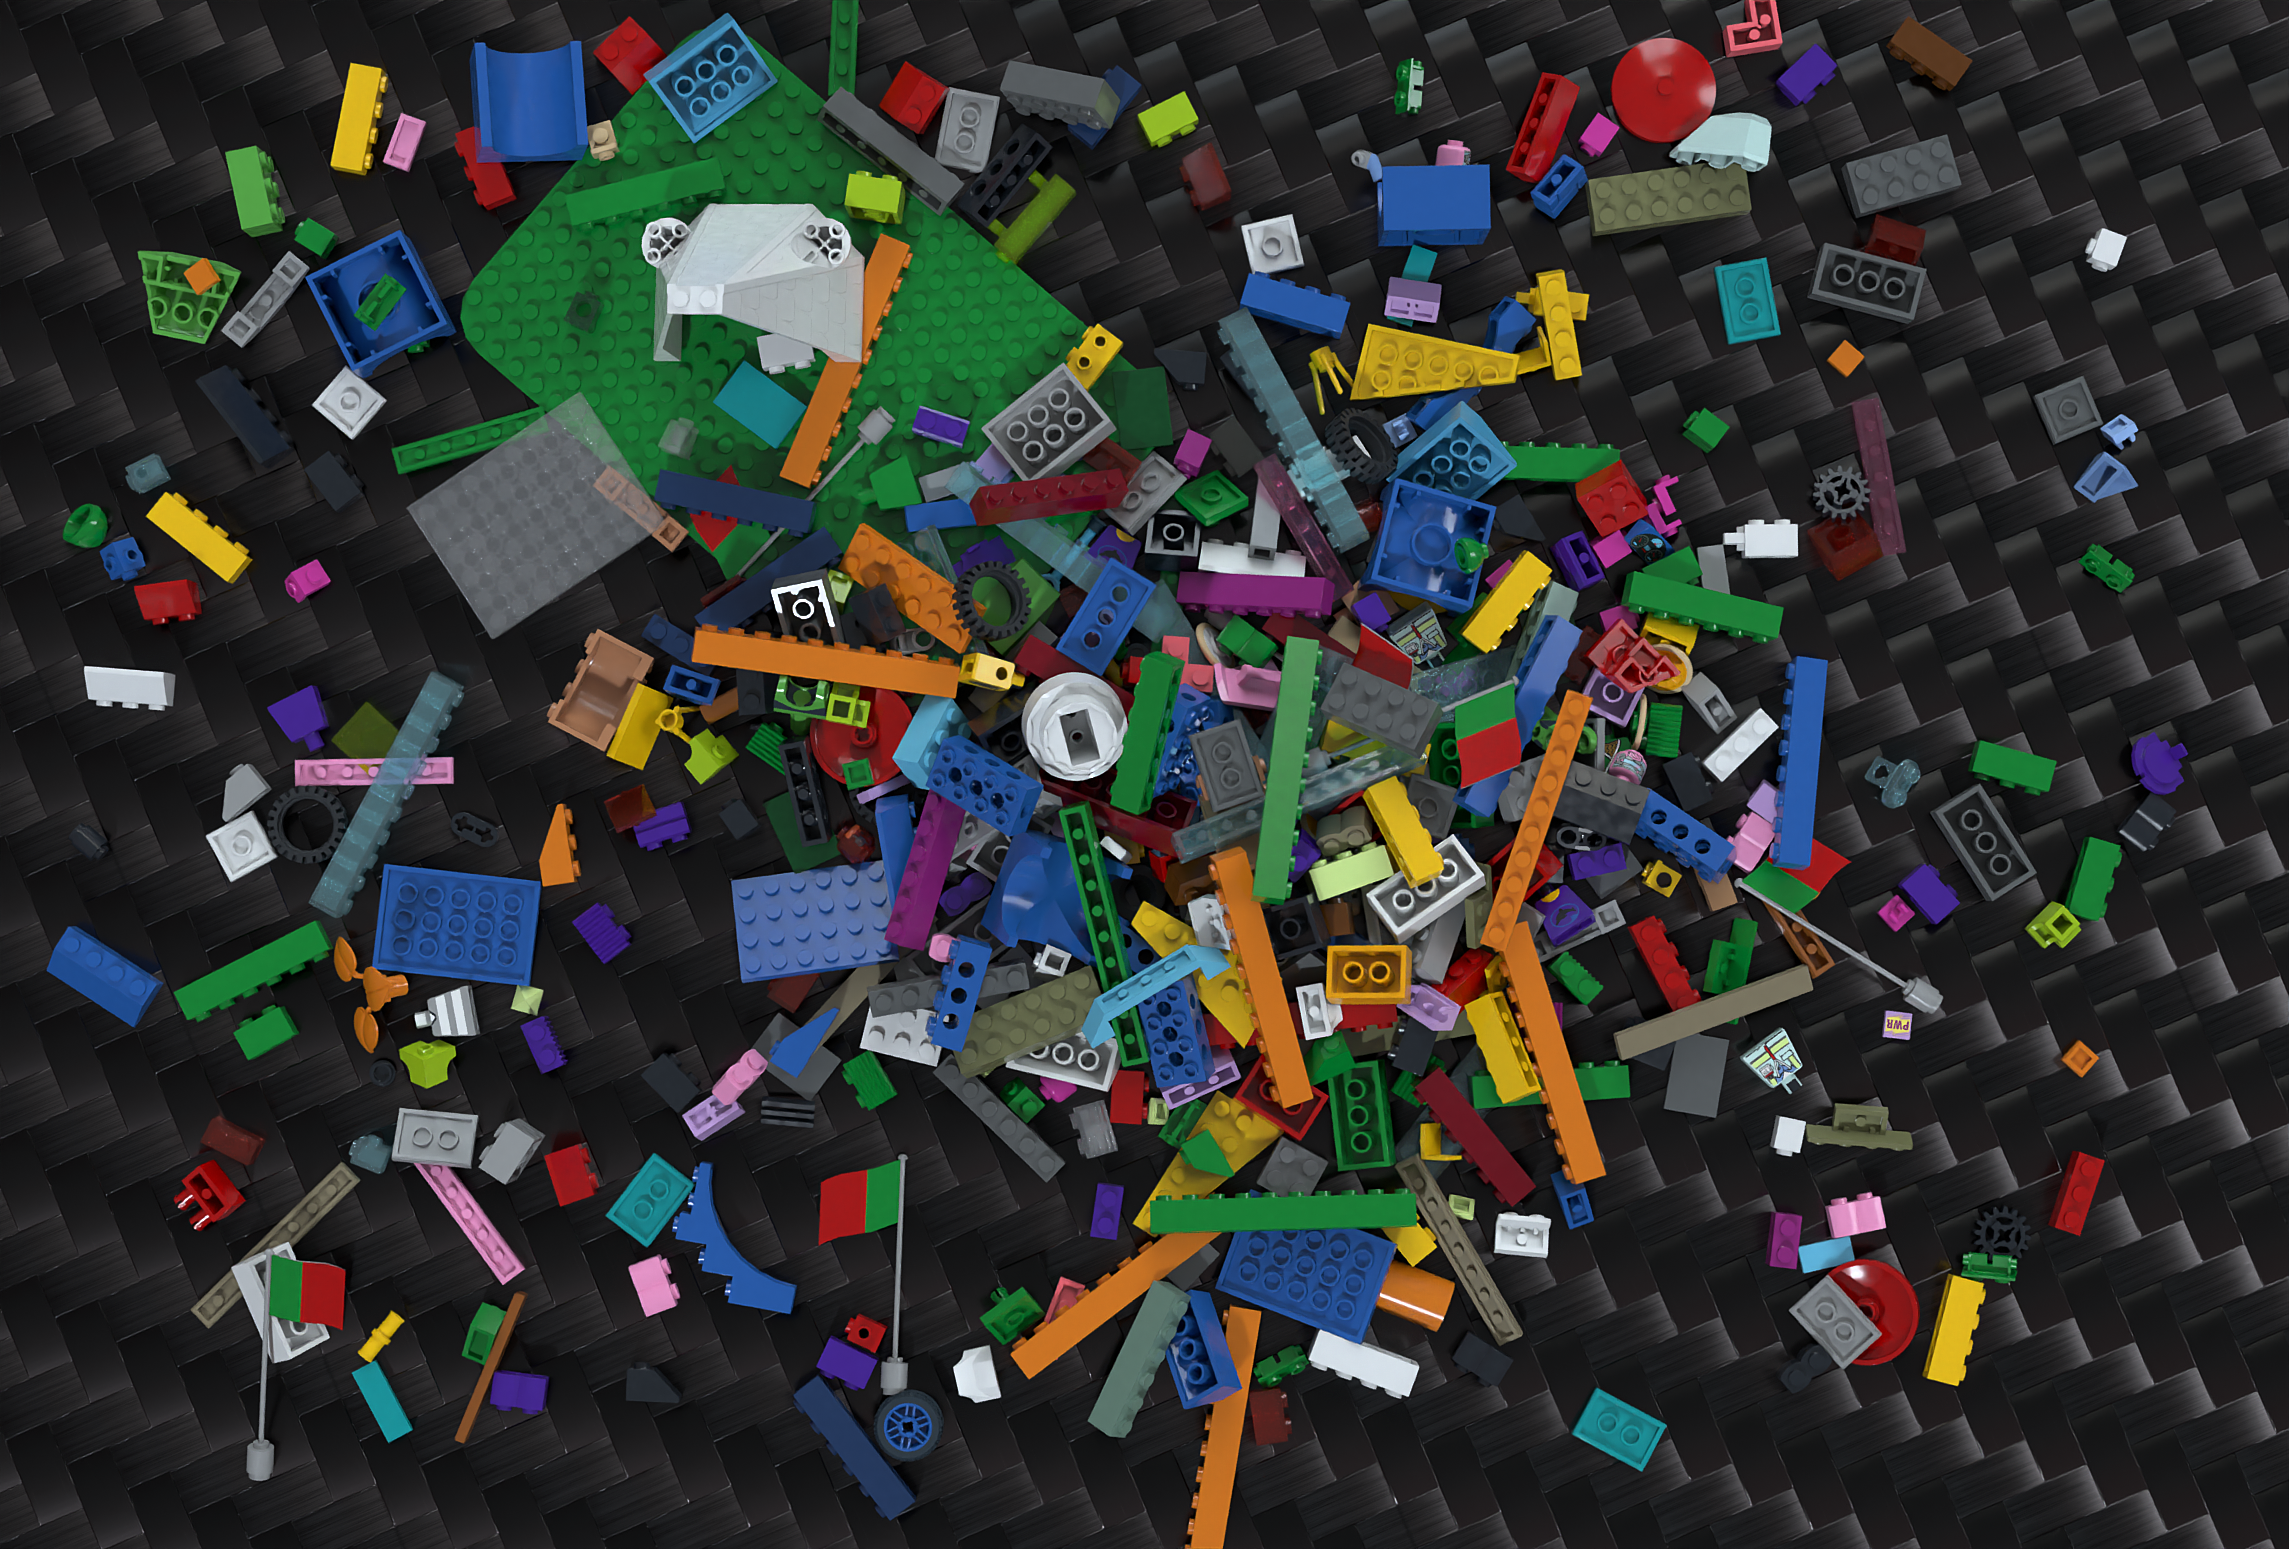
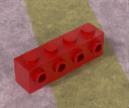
[1506,72,1580,184]
[1627,915,1702,1013]

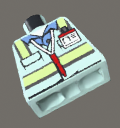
[1386,601,1447,668]
[1740,1028,1803,1094]

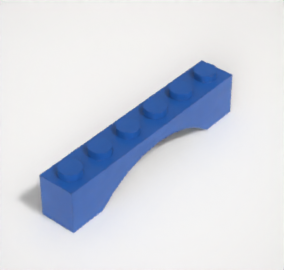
[1405,296,1536,433]

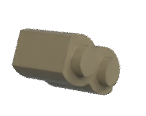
[1316,806,1373,856]

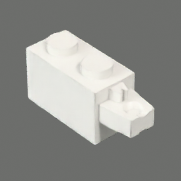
[1723,519,1798,558]

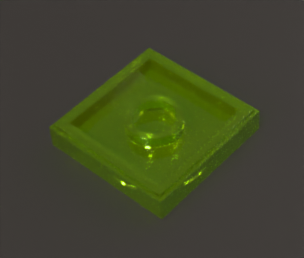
[331,702,406,776]

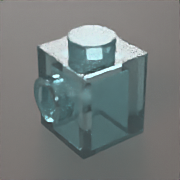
[125,453,171,493]
[349,1134,393,1174]

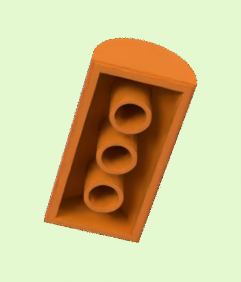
[1375,1258,1455,1332]

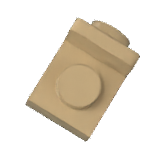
[587,120,620,161]

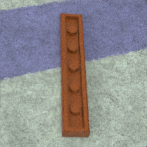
[455,1291,528,1444]

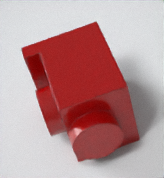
[845,1314,888,1353]

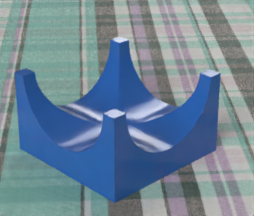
[1358,478,1496,618]
[981,828,1133,967]

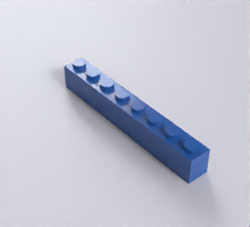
[1452,615,1583,817]
[1769,656,1828,870]

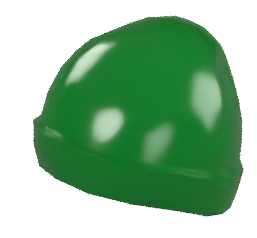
[63,504,108,548]

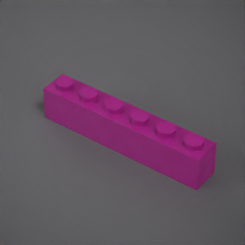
[1176,571,1335,619]
[884,789,966,951]

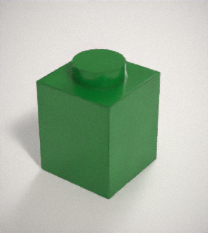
[294,218,339,260]

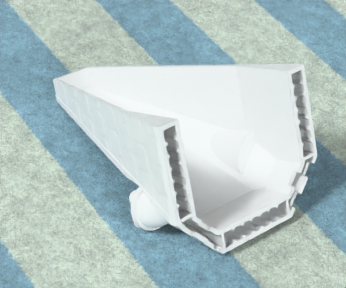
[642,204,865,362]

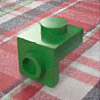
[999,1077,1045,1123]

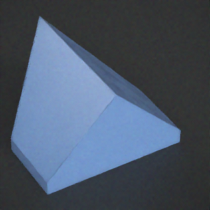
[2074,452,2138,503]

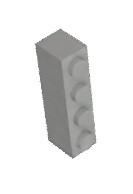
[1410,899,1465,985]

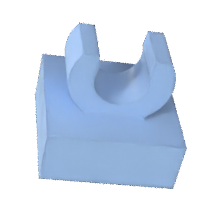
[1382,413,1418,449]
[2100,414,2138,450]

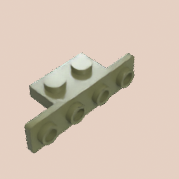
[1465,861,1495,957]
[1805,1103,1913,1151]

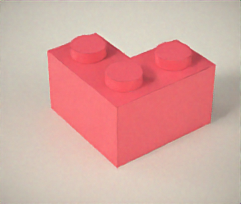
[1722,0,1783,57]
[1161,635,1214,696]

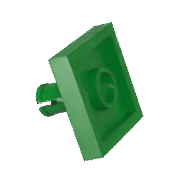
[1175,470,1248,527]
[980,1287,1046,1345]

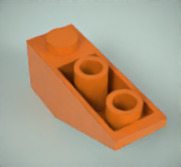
[539,804,581,887]

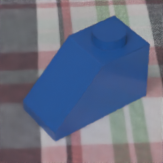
[663,665,721,706]
[1551,1170,1594,1229]

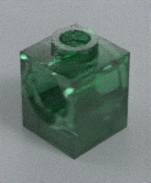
[564,291,604,334]

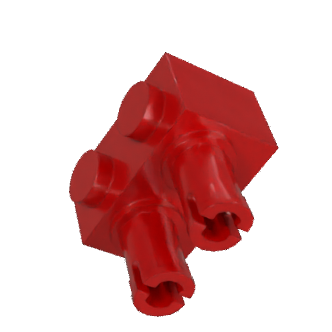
[174,1160,246,1231]

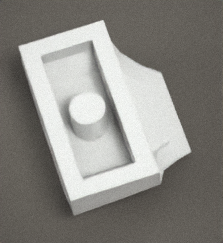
[1296,983,1343,1040]
[953,1345,1001,1403]

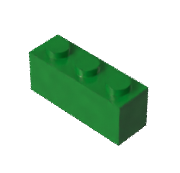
[1967,740,2057,796]
[2064,837,2122,921]

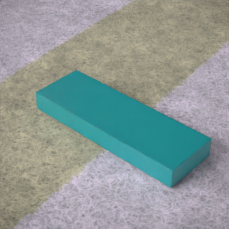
[1387,245,1438,328]
[352,1360,413,1443]

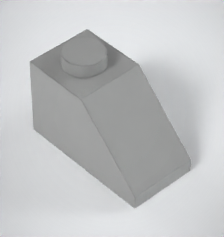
[1681,672,1737,735]
[222,764,271,822]

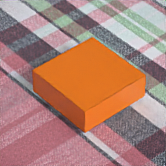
[184,258,220,295]
[1827,340,1865,377]
[2060,1040,2099,1077]

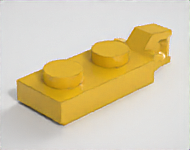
[1515,287,1589,322]

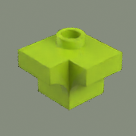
[826,682,871,728]
[684,729,739,784]
[2024,901,2081,948]
[399,1039,456,1089]

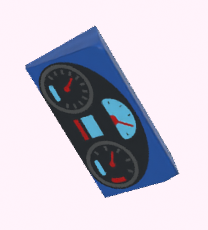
[1624,519,1675,565]

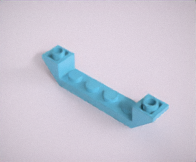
[1081,945,1231,1048]

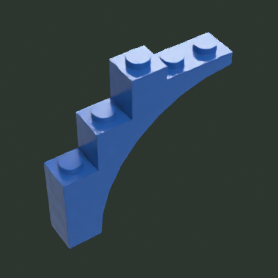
[672,1161,797,1314]

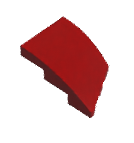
[1584,618,1681,693]

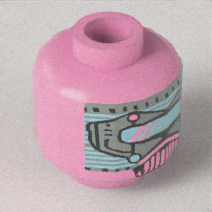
[1435,140,1471,166]
[1608,749,1647,785]

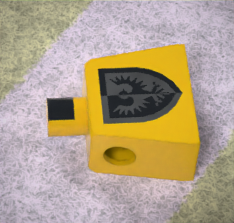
[958,653,1025,691]

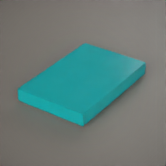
[1714,258,1781,345]
[713,360,808,450]
[606,1153,696,1248]
[1571,1387,1667,1471]

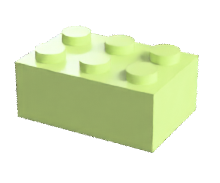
[1303,841,1394,901]

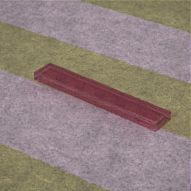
[1851,398,1906,557]
[1253,453,1355,603]

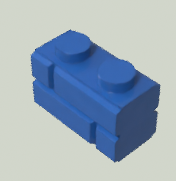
[1530,154,1588,219]

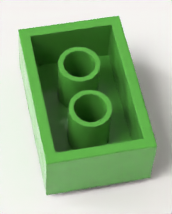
[225,146,285,237]

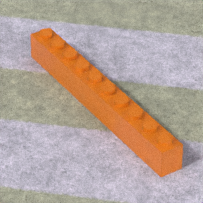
[780,234,913,490]
[691,624,960,698]
[1480,689,1594,952]
[1208,846,1313,1108]
[1493,921,1606,1184]
[1010,1192,1222,1379]
[1184,1304,1262,1549]

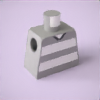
[415,985,480,1036]

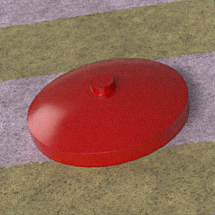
[1611,38,1716,143]
[810,683,913,787]
[1825,1259,1920,1365]

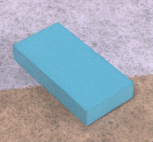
[1798,1236,1855,1273]

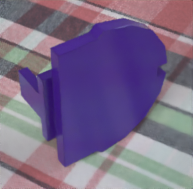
[951,536,1016,579]
[2131,732,2188,795]

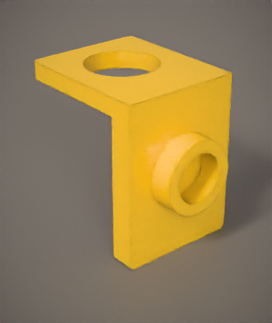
[1515,326,1551,375]
[1641,859,1682,897]
[1478,955,1507,997]
[1420,1123,1462,1161]

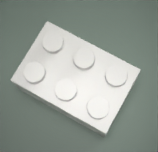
[860,1007,951,1067]

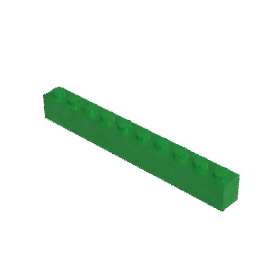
[1251,636,1323,905]
[1059,800,1150,1067]
[1150,1189,1417,1234]

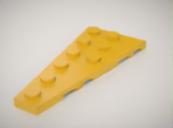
[1350,324,1521,401]
[1131,901,1283,1048]
[1133,1090,1283,1237]

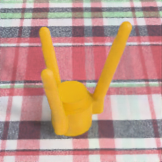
[1308,346,1354,415]
[655,706,700,744]

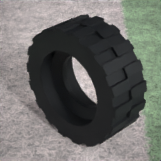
[1110,864,1167,921]

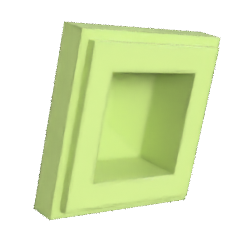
[511,985,544,1016]
[1147,1098,1169,1125]
[1448,1194,1475,1220]

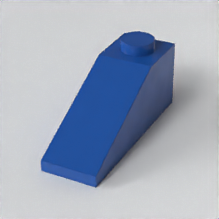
[769,1007,840,1078]

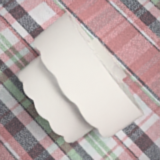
[1021,672,1128,781]

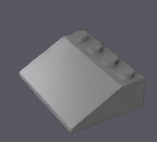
[981,362,1116,481]

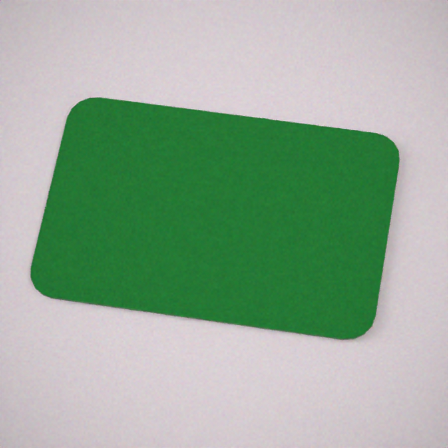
[461,28,1155,707]

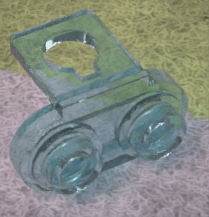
[1865,756,1921,808]

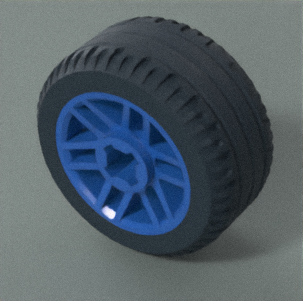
[874,1390,944,1461]

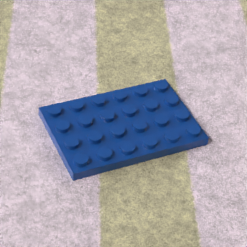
[731,860,900,983]
[372,864,542,986]
[1215,1189,1398,1344]

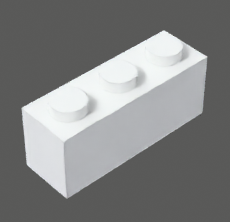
[1702,708,1778,783]

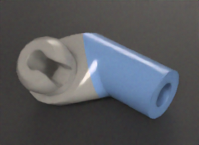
[1351,150,1382,182]

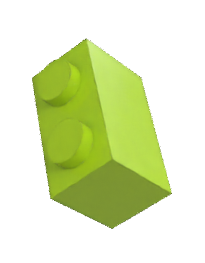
[1138,91,1198,147]

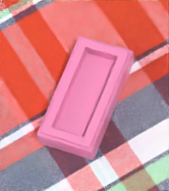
[383,113,427,172]

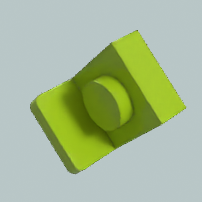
[828,569,854,616]

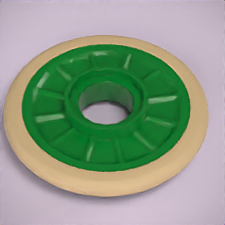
[1630,694,1647,751]

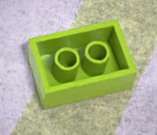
[844,171,906,225]

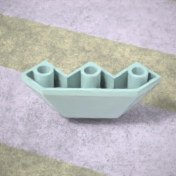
[1669,112,1772,172]

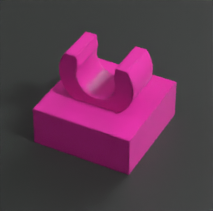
[1877,895,1915,932]

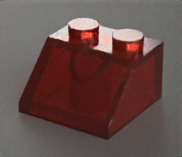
[1179,142,1231,211]
[1807,507,1884,581]

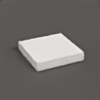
[1241,214,1304,274]
[312,366,387,440]
[206,811,279,882]

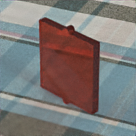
[700,574,746,609]
[604,784,657,833]

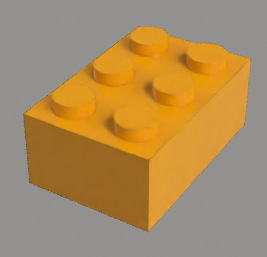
[1326,945,1412,1004]

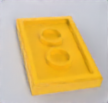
[606,683,674,770]

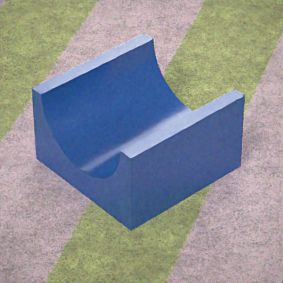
[469,41,588,163]
[1377,165,1491,246]
[305,230,457,379]

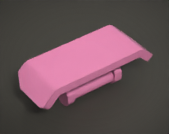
[1214,662,1281,712]

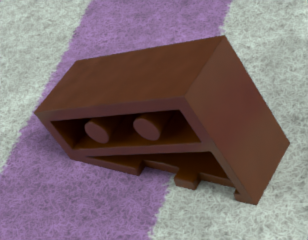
[1164,852,1255,906]

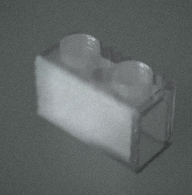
[1070,1099,1118,1159]

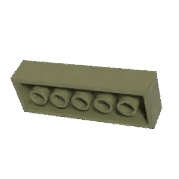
[1585,162,1752,236]
[953,965,1104,1079]

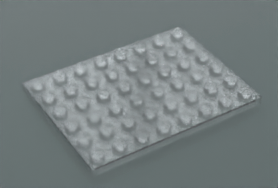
[407,392,667,639]

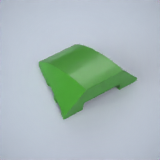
[138,251,242,344]
[972,557,1060,657]

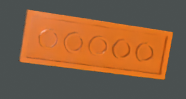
[838,523,987,654]

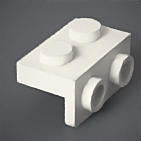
[1188,894,1232,950]
[1494,1212,1551,1258]

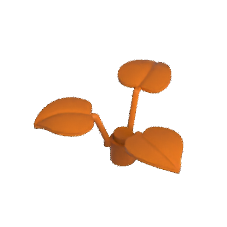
[334,936,408,1053]

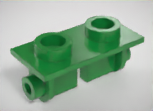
[1394,58,1424,115]
[353,273,407,331]
[2078,543,2135,593]
[1158,1098,1208,1150]
[1961,1252,2017,1283]
[1253,1344,1309,1388]

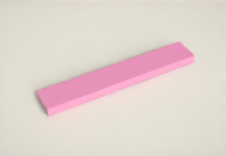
[295,757,454,786]
[414,1163,525,1285]

